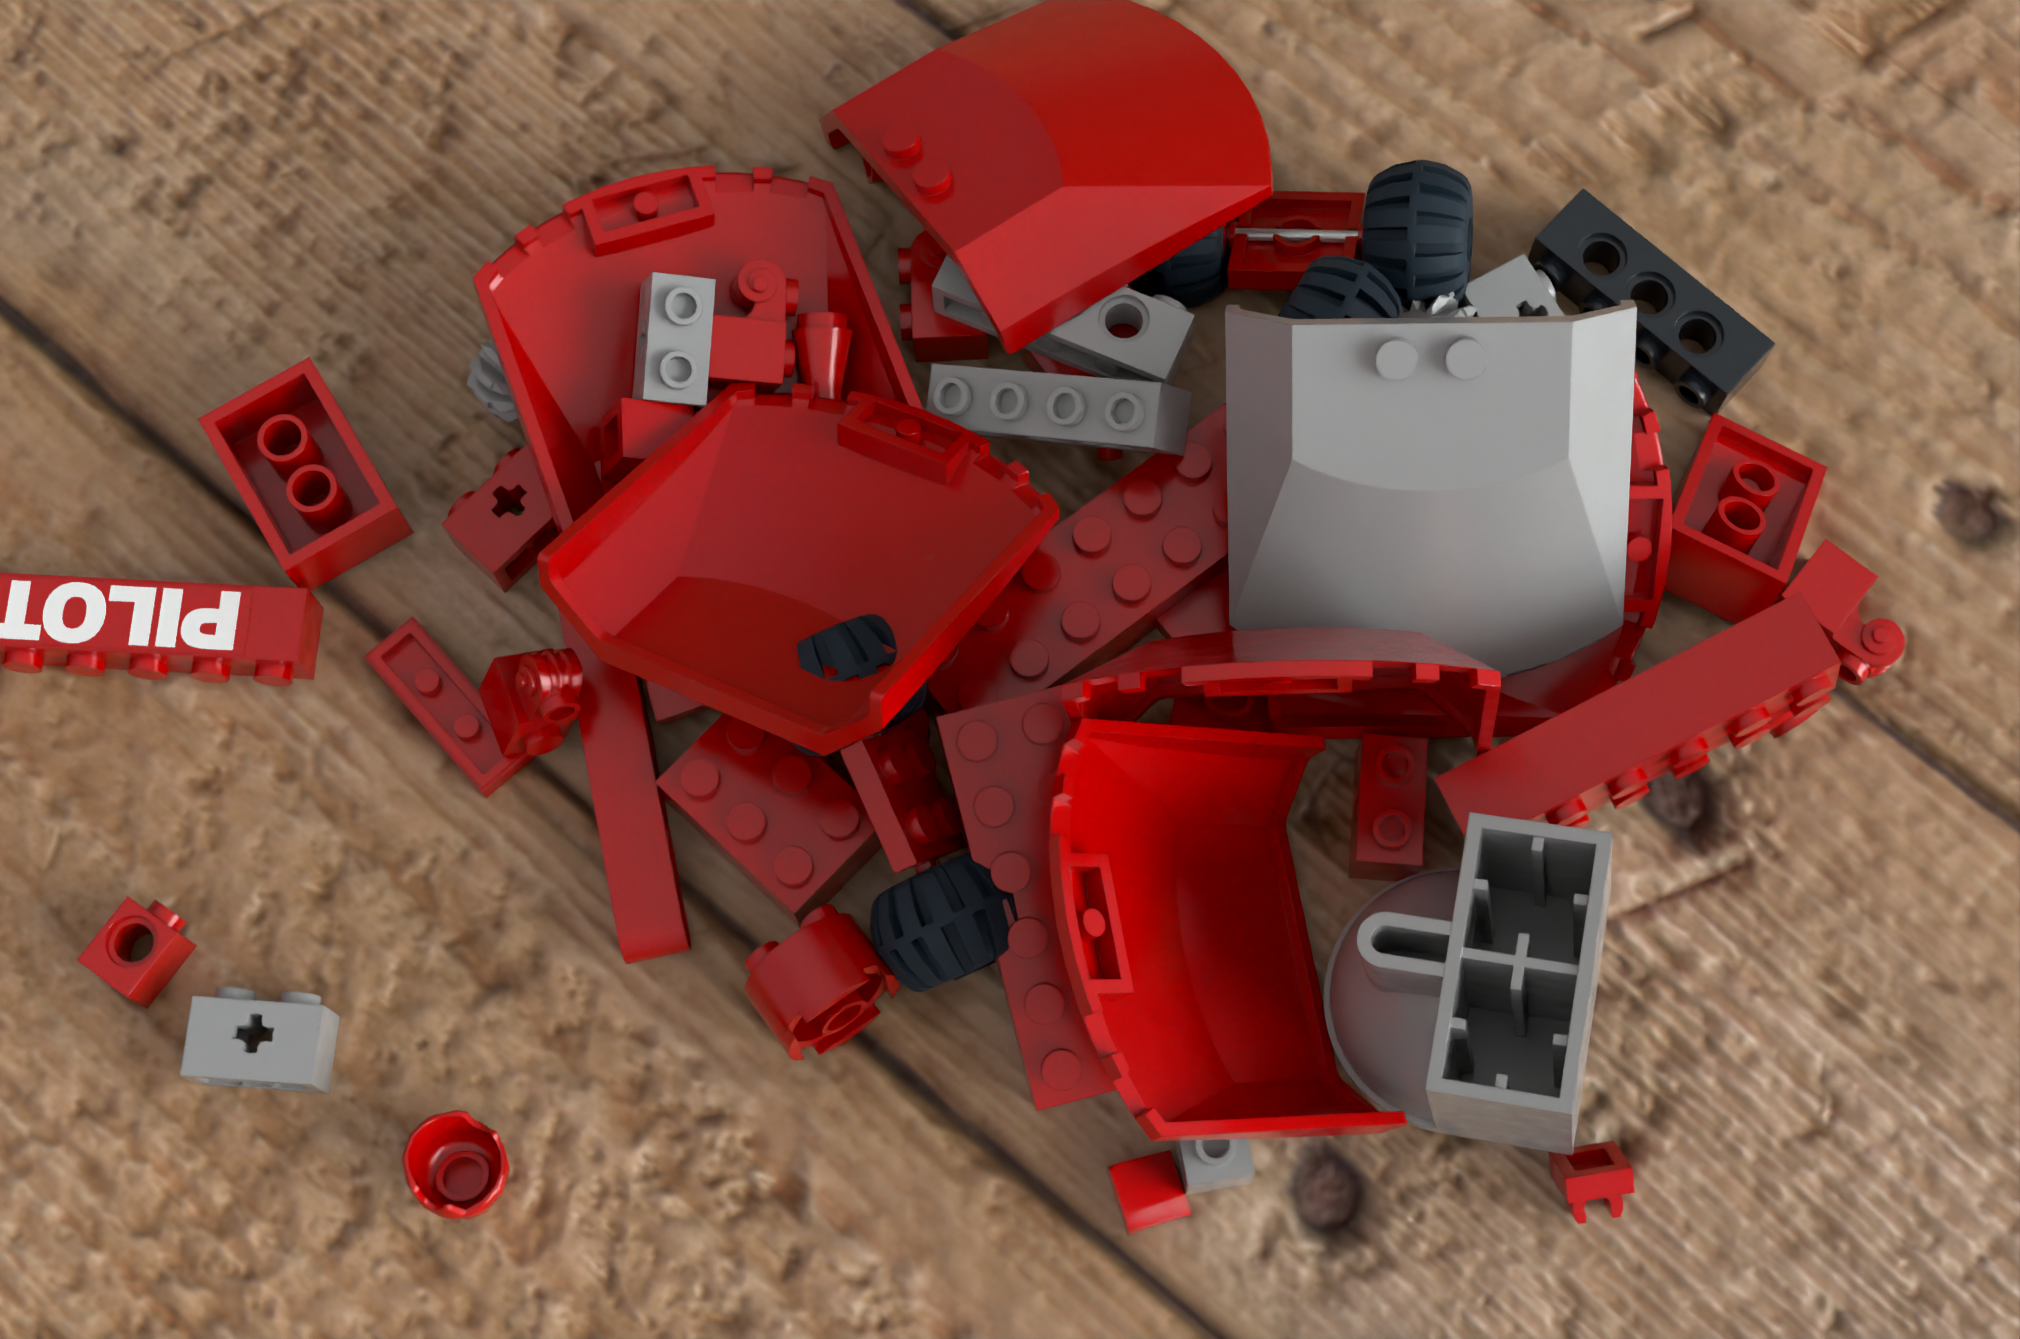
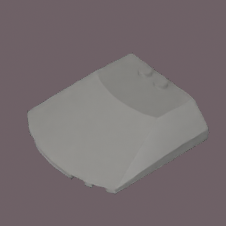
[1225,300,1637,678]

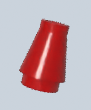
[791,312,853,400]

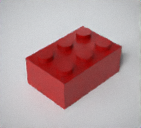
[198,357,414,592]
[655,713,882,929]

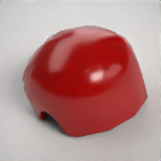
[402,1110,510,1221]

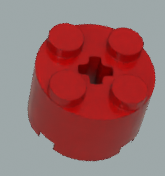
[744,904,900,1061]

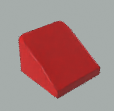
[1107,1150,1191,1236]

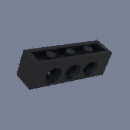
[1527,188,1776,416]

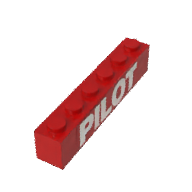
[0,573,324,687]

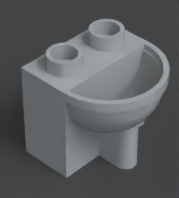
[1323,812,1613,1156]

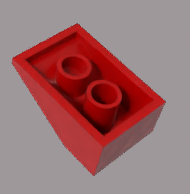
[1664,412,1828,624]

